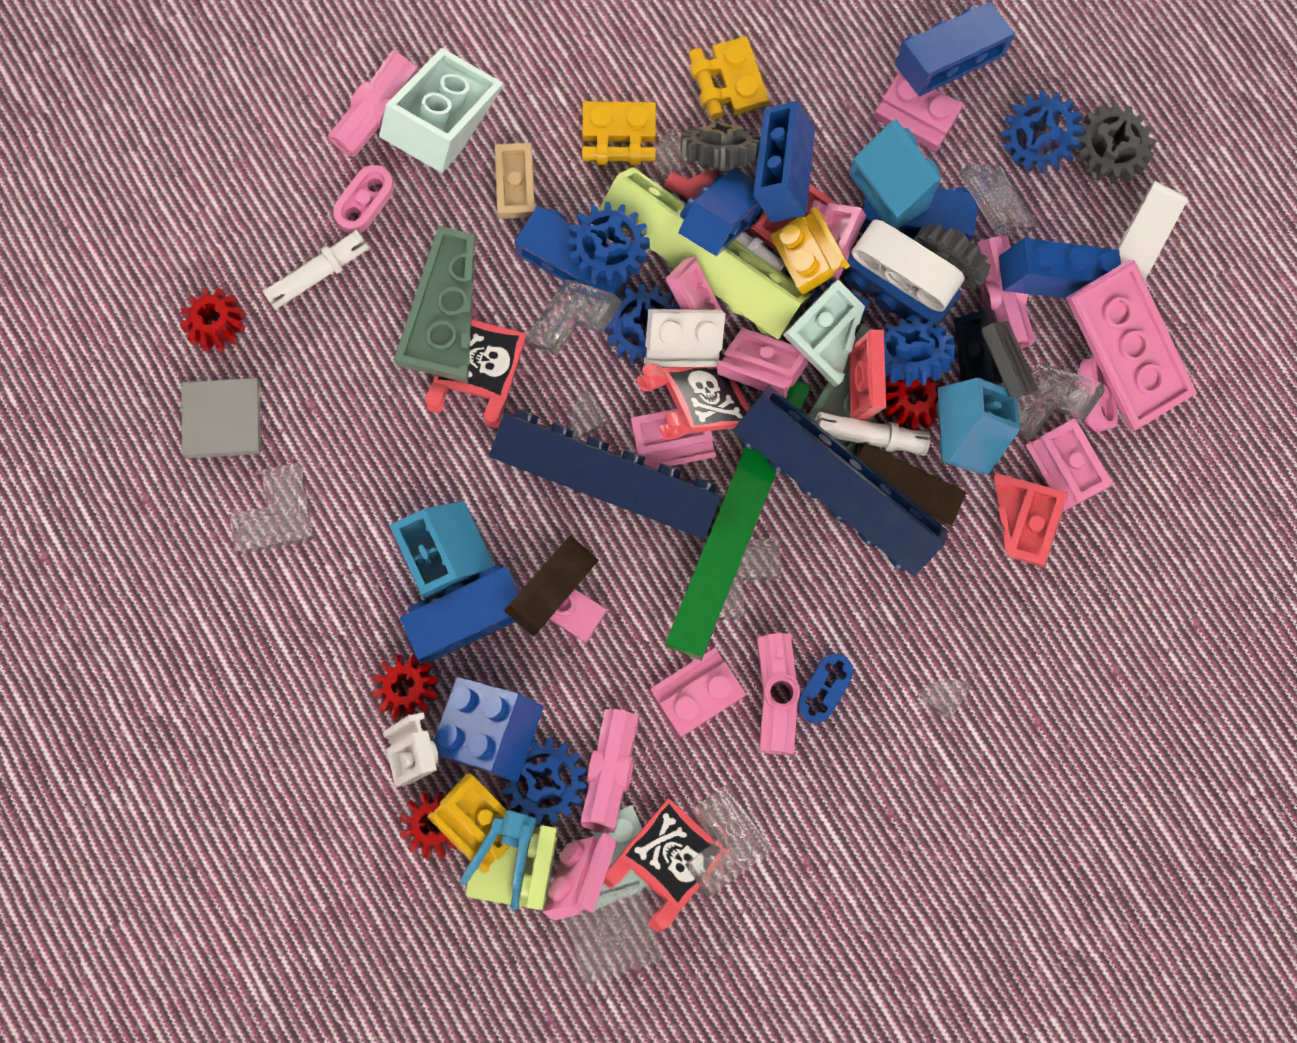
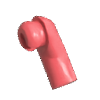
[664,170,719,200]

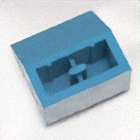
[849,119,941,229]
[936,378,1020,475]
[389,501,495,601]

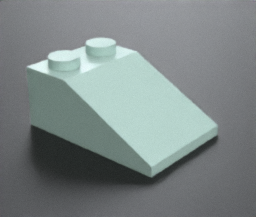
[379,48,503,173]

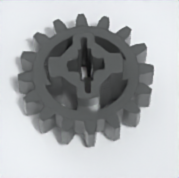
[1075,103,1156,184]
[680,121,760,171]
[914,223,991,290]

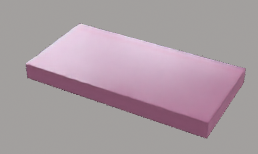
[1066,260,1197,431]

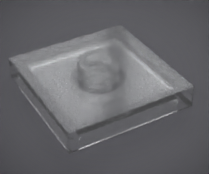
[959,164,1038,235]
[566,881,662,984]

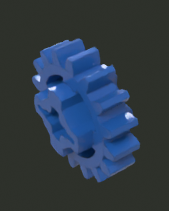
[1002,91,1085,174]
[567,202,650,286]
[604,284,680,365]
[884,318,955,386]
[501,738,588,826]

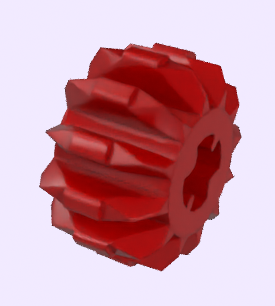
[180,287,246,352]
[885,377,944,430]
[371,654,439,720]
[399,791,458,859]

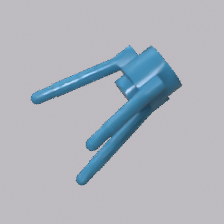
[460,810,537,910]

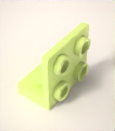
[466,825,559,910]

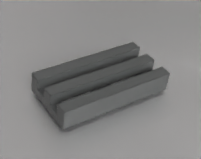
[982,321,1038,398]

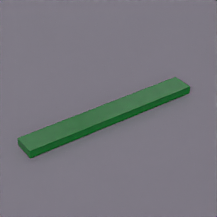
[665,381,811,661]

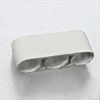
[1117,181,1188,281]
[851,220,965,312]

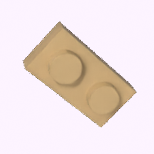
[495,143,535,219]

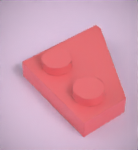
[994,473,1068,568]

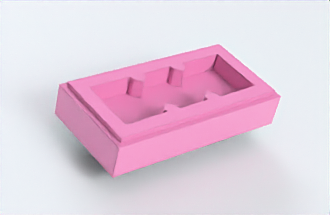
[666,257,726,321]
[549,590,607,644]

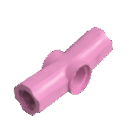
[328,50,419,158]
[974,235,1035,350]
[757,633,800,755]
[581,709,639,834]

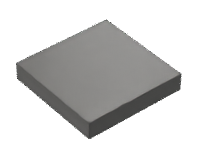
[181,378,261,459]

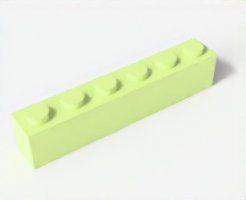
[599,167,813,340]

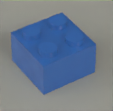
[433,677,544,782]

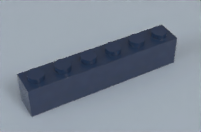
[733,385,949,577]
[489,409,723,540]

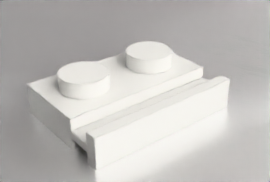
[644,309,726,367]
[383,713,438,787]

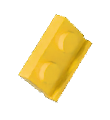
[770,206,850,295]
[427,773,511,874]

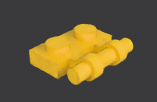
[689,36,769,120]
[582,101,656,166]

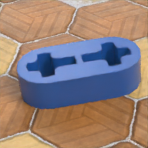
[797,654,853,724]

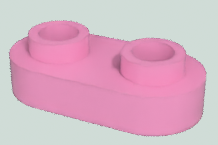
[333,165,394,234]
[1077,357,1118,432]

